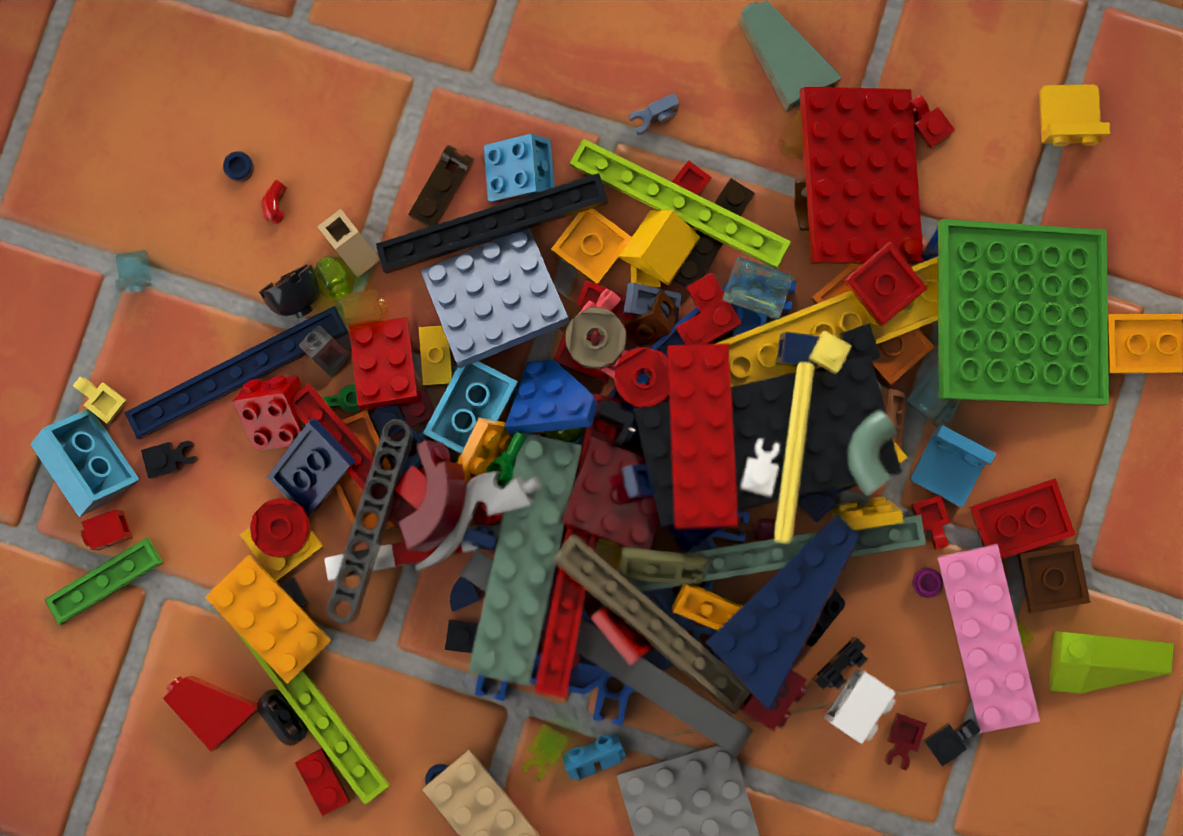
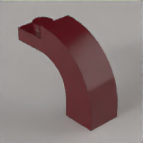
[399,440,466,552]

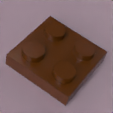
[1017,544,1090,613]

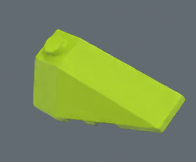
[1049,631,1174,694]

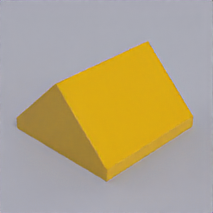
[619,210,700,285]

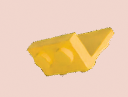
[1039,85,1110,146]

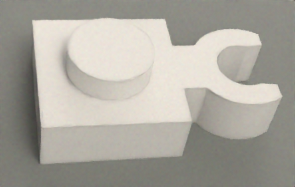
[741,439,779,497]

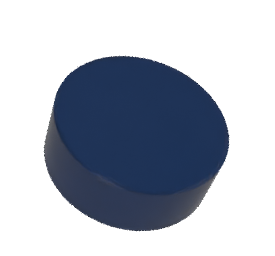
[223,151,254,182]

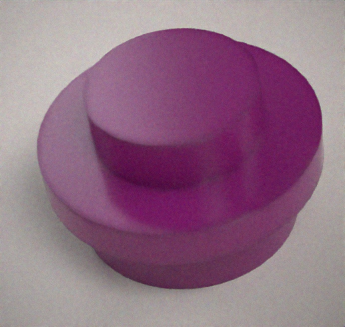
[912,568,943,598]

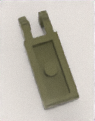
[619,548,708,584]

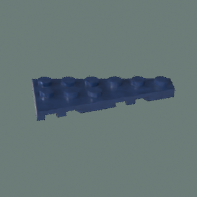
[706,514,860,711]

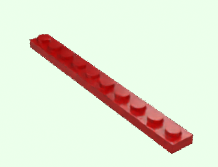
[534,393,622,698]

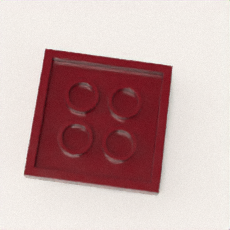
[561,437,659,550]

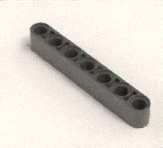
[327,419,414,624]

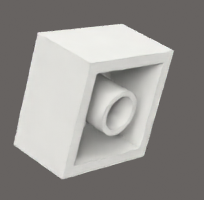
[823,668,896,744]

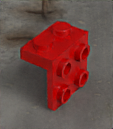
[233,375,303,451]

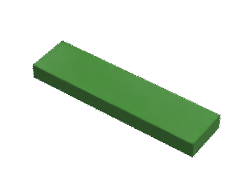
[44,537,164,625]

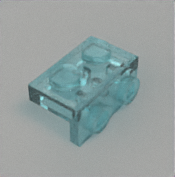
[722,257,794,320]

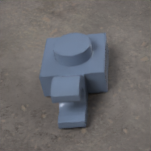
[629,93,679,135]

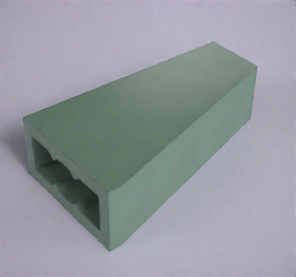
[739,0,841,112]

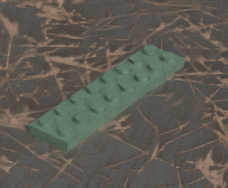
[468,432,582,686]

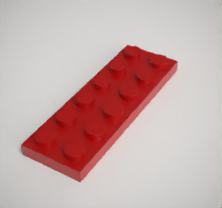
[667,343,738,529]

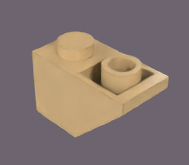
[317,209,381,279]

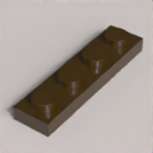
[673,178,755,288]

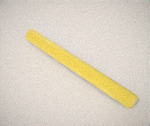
[774,362,814,543]

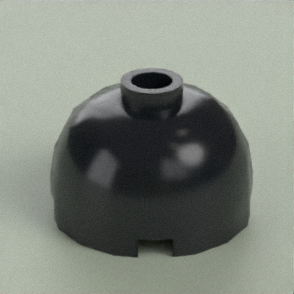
[259,264,321,318]

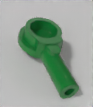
[322,384,362,414]
[486,431,527,489]

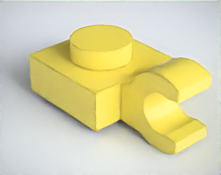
[73,376,128,424]

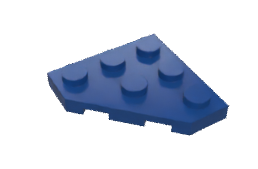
[505,359,598,435]

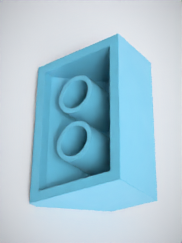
[423,361,518,454]
[30,409,140,517]

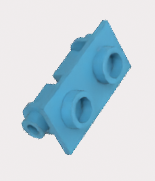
[562,733,627,781]

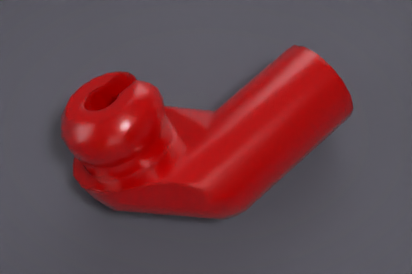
[261,179,287,224]

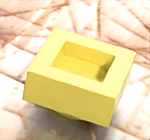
[808,331,851,374]

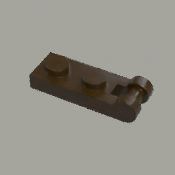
[408,145,474,227]

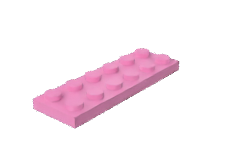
[938,544,1040,733]

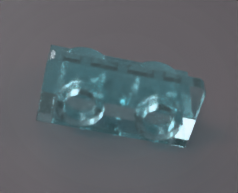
[906,361,967,428]

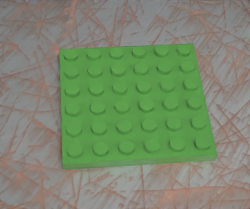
[938,219,1109,406]

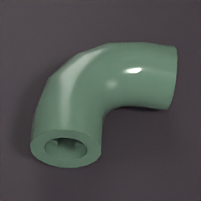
[848,410,897,496]

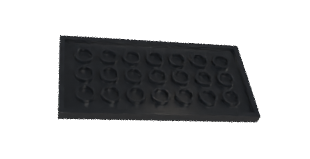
[634,356,902,528]

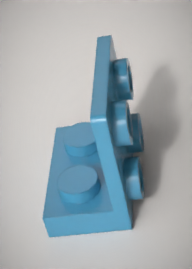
[484,133,555,202]
[910,425,996,507]

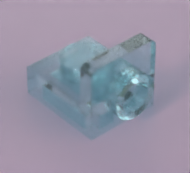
[115,250,152,294]

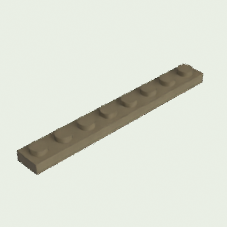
[553,535,751,713]

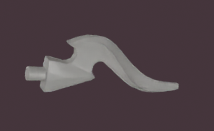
[415,472,542,571]

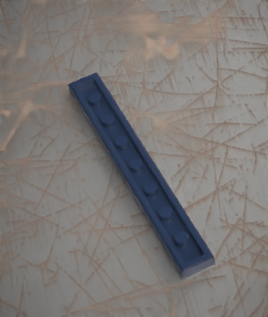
[124,306,349,439]

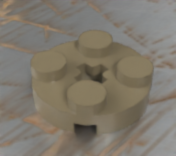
[565,307,626,369]

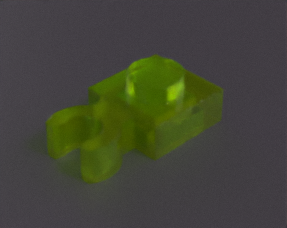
[522,723,569,781]

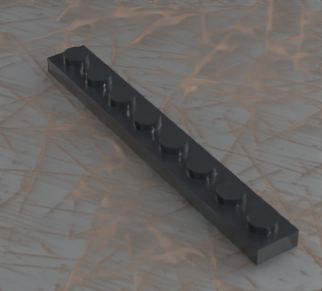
[376,173,608,274]

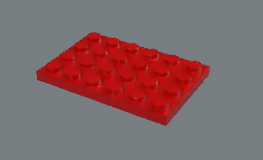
[799,87,924,264]

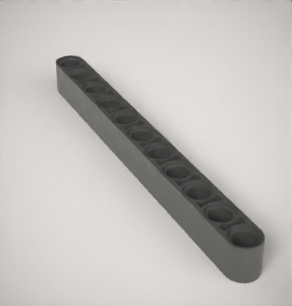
[460,549,754,757]

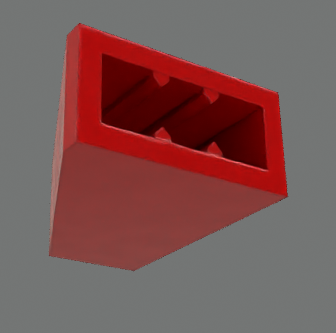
[163,676,258,752]

